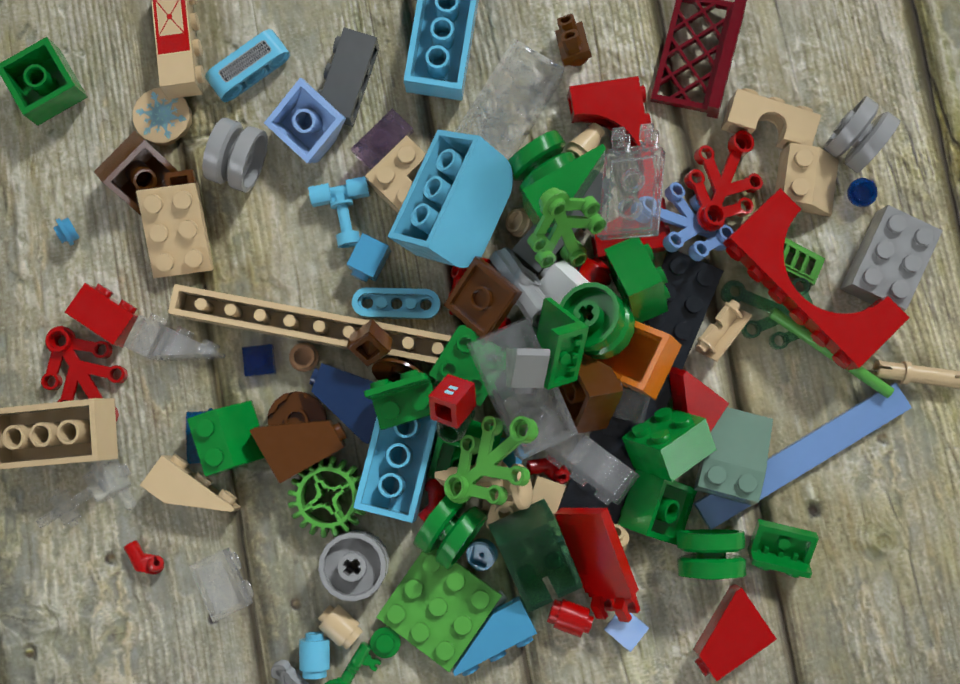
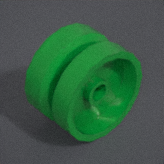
[508,130,576,194]
[560,282,635,359]
[413,496,488,570]
[676,529,746,580]

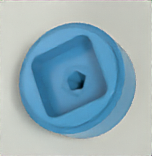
[466,538,498,571]

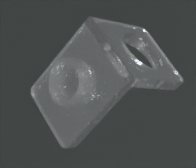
[612,388,650,424]

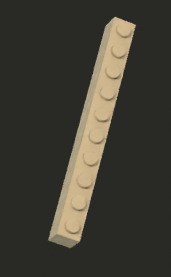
[168,284,452,366]

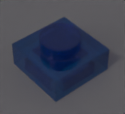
[242,344,276,377]

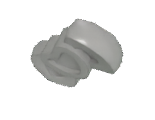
[271,659,309,684]

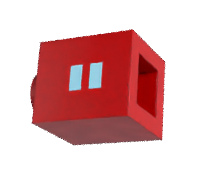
[429,374,476,429]

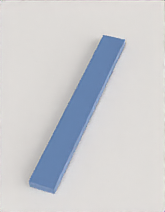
[693,382,912,530]

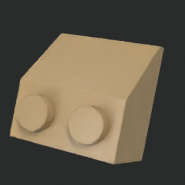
[775,143,839,217]

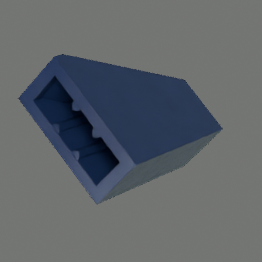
[309,363,377,444]

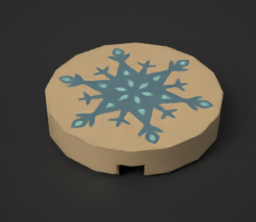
[133,88,192,146]

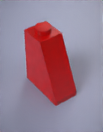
[693,584,777,681]

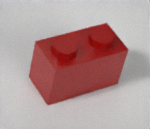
[65,283,143,348]

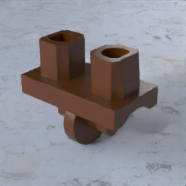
[555,14,592,67]

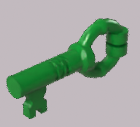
[325,641,381,684]

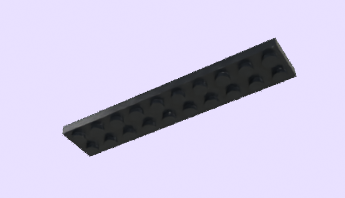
[555,251,724,524]

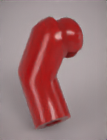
[123,540,164,575]

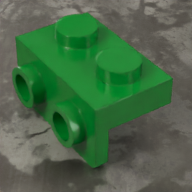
[747,519,819,578]

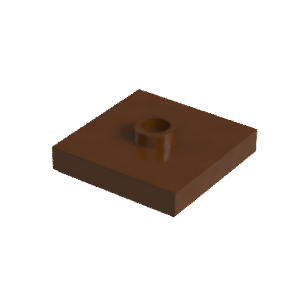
[444,256,523,341]

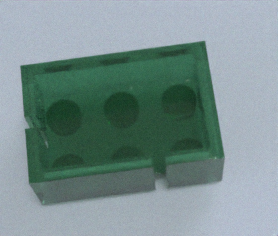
[488,499,584,613]

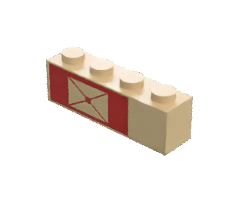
[151,0,206,99]

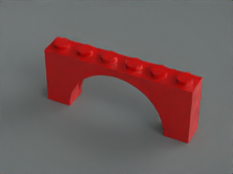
[567,76,670,261]
[723,188,910,370]

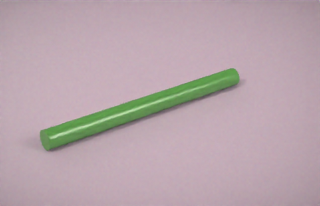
[768,307,894,398]

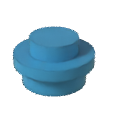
[53,217,80,246]

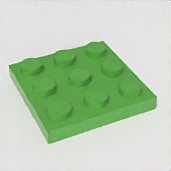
[376,547,503,672]

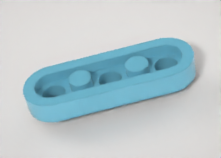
[352,287,441,320]

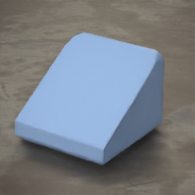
[604,613,649,652]

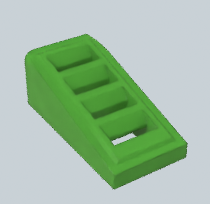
[784,238,825,286]

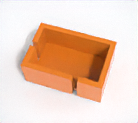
[596,321,682,400]

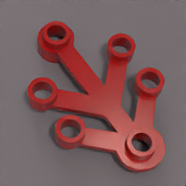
[684,130,763,232]
[41,326,128,422]

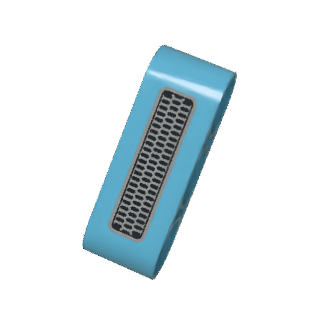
[205,29,290,102]

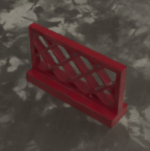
[650,0,747,119]

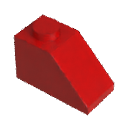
[669,367,729,432]

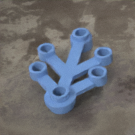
[631,182,733,261]

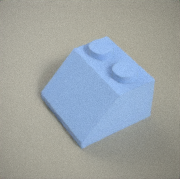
[264,78,346,163]

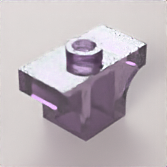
[351,109,414,170]

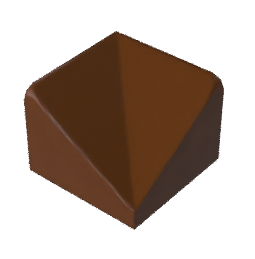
[347,319,392,367]

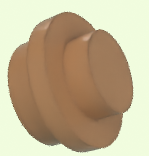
[289,342,319,372]

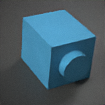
[346,233,391,282]

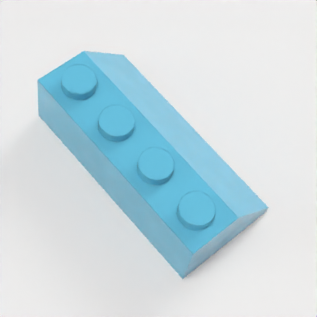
[353,416,441,523]

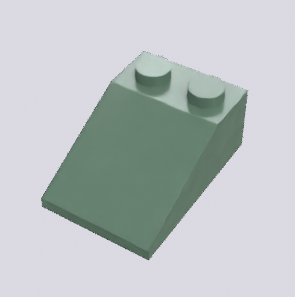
[694,407,773,506]

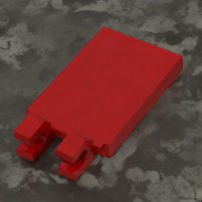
[554,508,640,622]

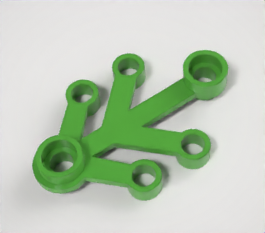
[527,188,606,268]
[444,416,539,505]

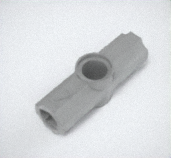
[489,247,546,327]

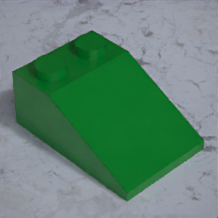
[522,144,606,234]

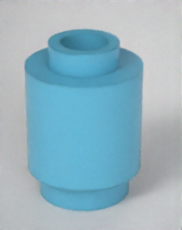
[299,632,330,679]

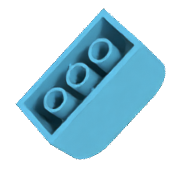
[387,130,513,268]

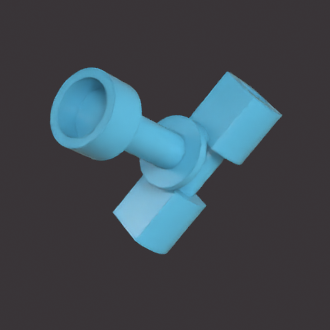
[308,176,370,248]

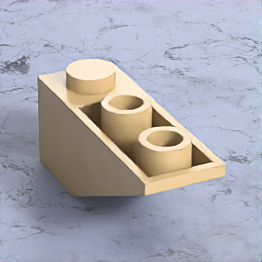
[140,454,241,512]

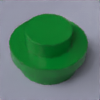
[370,627,401,658]

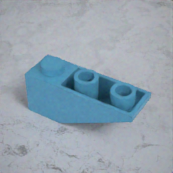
[453,596,537,676]

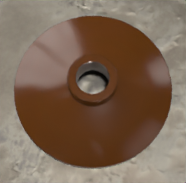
[372,358,423,382]

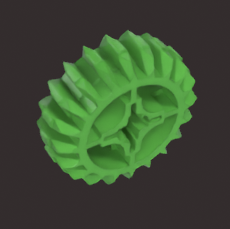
[288,456,366,538]

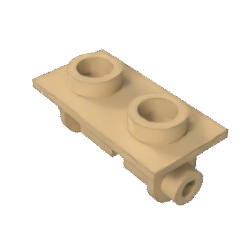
[695,299,753,362]

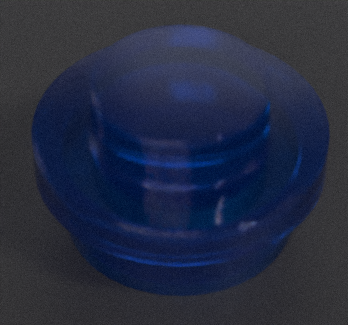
[847,178,877,207]

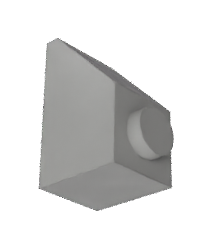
[506,348,550,394]

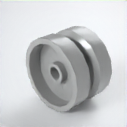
[823,96,901,173]
[202,118,268,193]
[318,529,390,601]

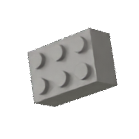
[840,205,943,311]

